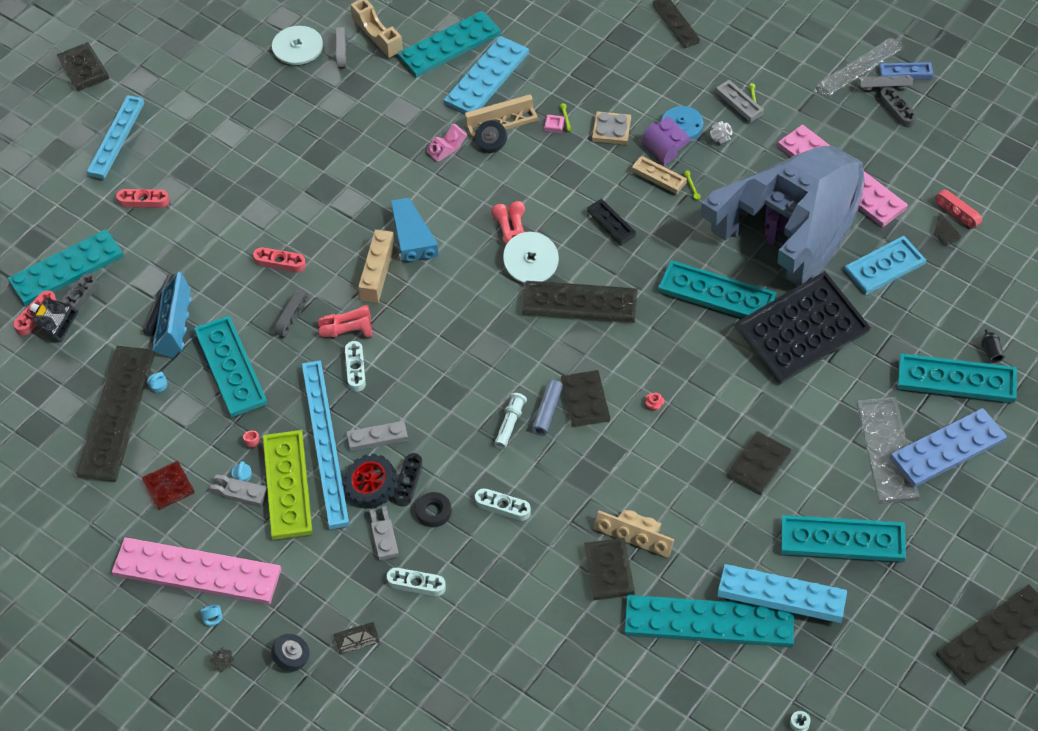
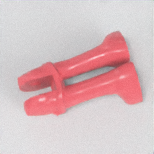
[491,201,525,245]
[318,305,373,337]

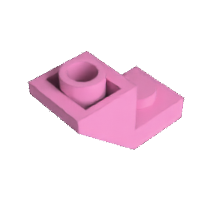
[426,124,467,161]

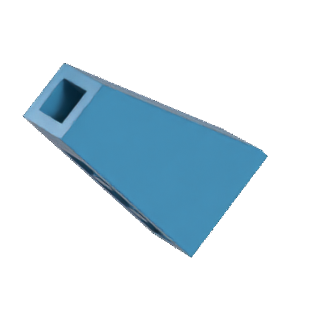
[391,198,438,262]

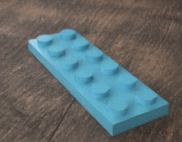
[444,36,529,114]
[717,564,847,623]

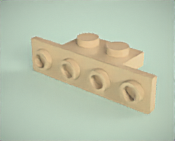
[594,509,674,558]

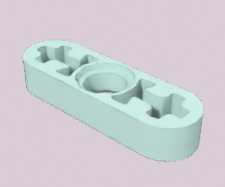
[345,341,366,392]
[475,489,531,521]
[387,568,446,596]

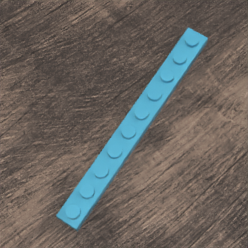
[302,360,350,530]

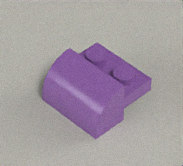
[642,116,691,166]
[764,206,789,245]

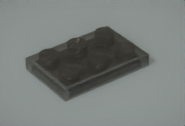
[57,42,109,91]
[561,370,610,427]
[727,431,791,495]
[584,538,635,600]

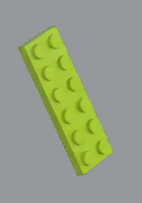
[263,430,313,540]

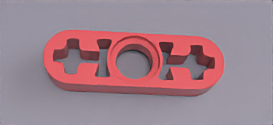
[116,189,170,208]
[935,189,982,229]
[253,248,306,272]
[14,291,57,335]

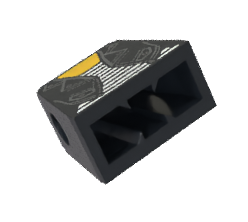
[30,298,79,342]

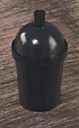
[981,329,1005,363]

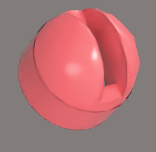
[243,431,260,448]

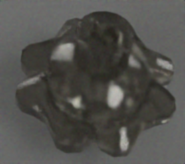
[210,647,234,672]

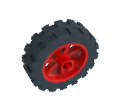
[343,454,398,508]

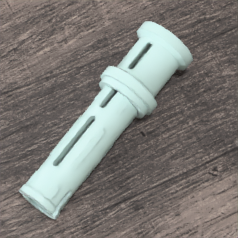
[494,393,527,449]

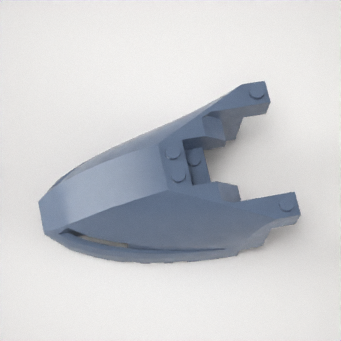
[701,146,865,286]

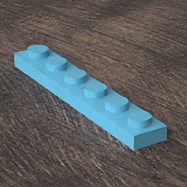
[87,95,144,180]

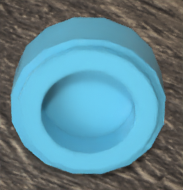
[147,372,168,393]
[232,461,252,482]
[200,604,223,626]

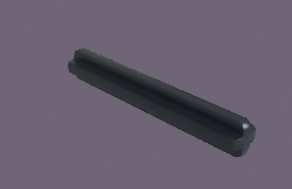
[143,274,175,336]

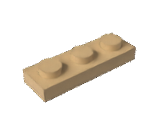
[632,156,687,194]

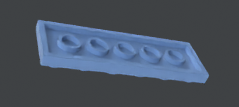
[890,408,1007,488]

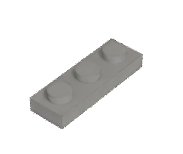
[858,75,913,90]
[716,80,764,123]
[347,421,408,452]

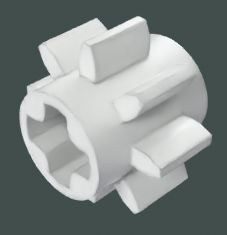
[710,121,732,144]

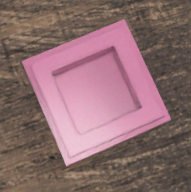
[544,115,564,134]

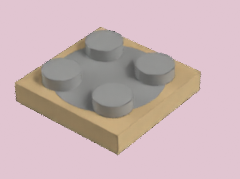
[592,112,631,145]

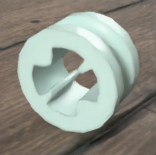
[790,711,810,731]

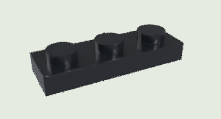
[587,198,636,245]

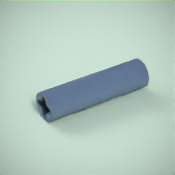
[532,380,563,436]

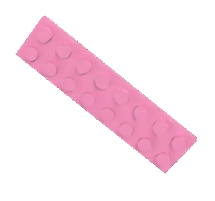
[777,125,908,228]
[112,537,281,605]

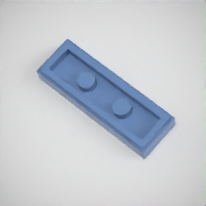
[879,62,933,80]

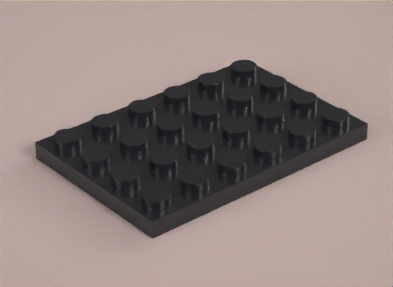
[735,271,871,384]

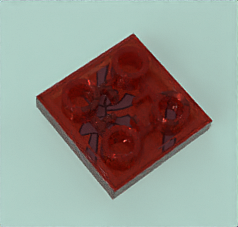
[142,461,195,510]

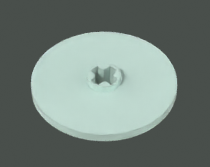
[272,26,323,65]
[503,232,559,284]

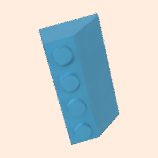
[152,272,192,358]

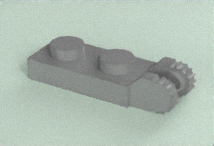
[209,475,268,507]
[369,506,399,561]

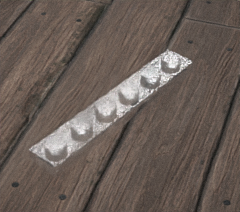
[815,38,903,96]

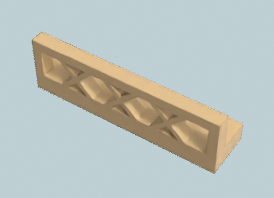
[465,94,538,139]

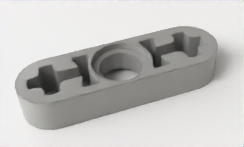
[336,27,346,67]

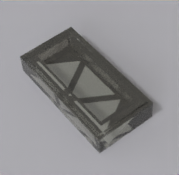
[333,622,380,655]

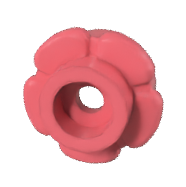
[645,392,664,411]

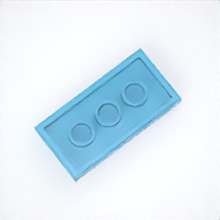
[844,236,926,295]

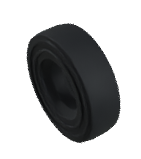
[415,492,452,527]

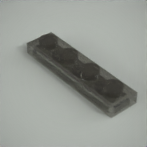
[653,0,700,49]

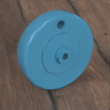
[661,106,703,141]

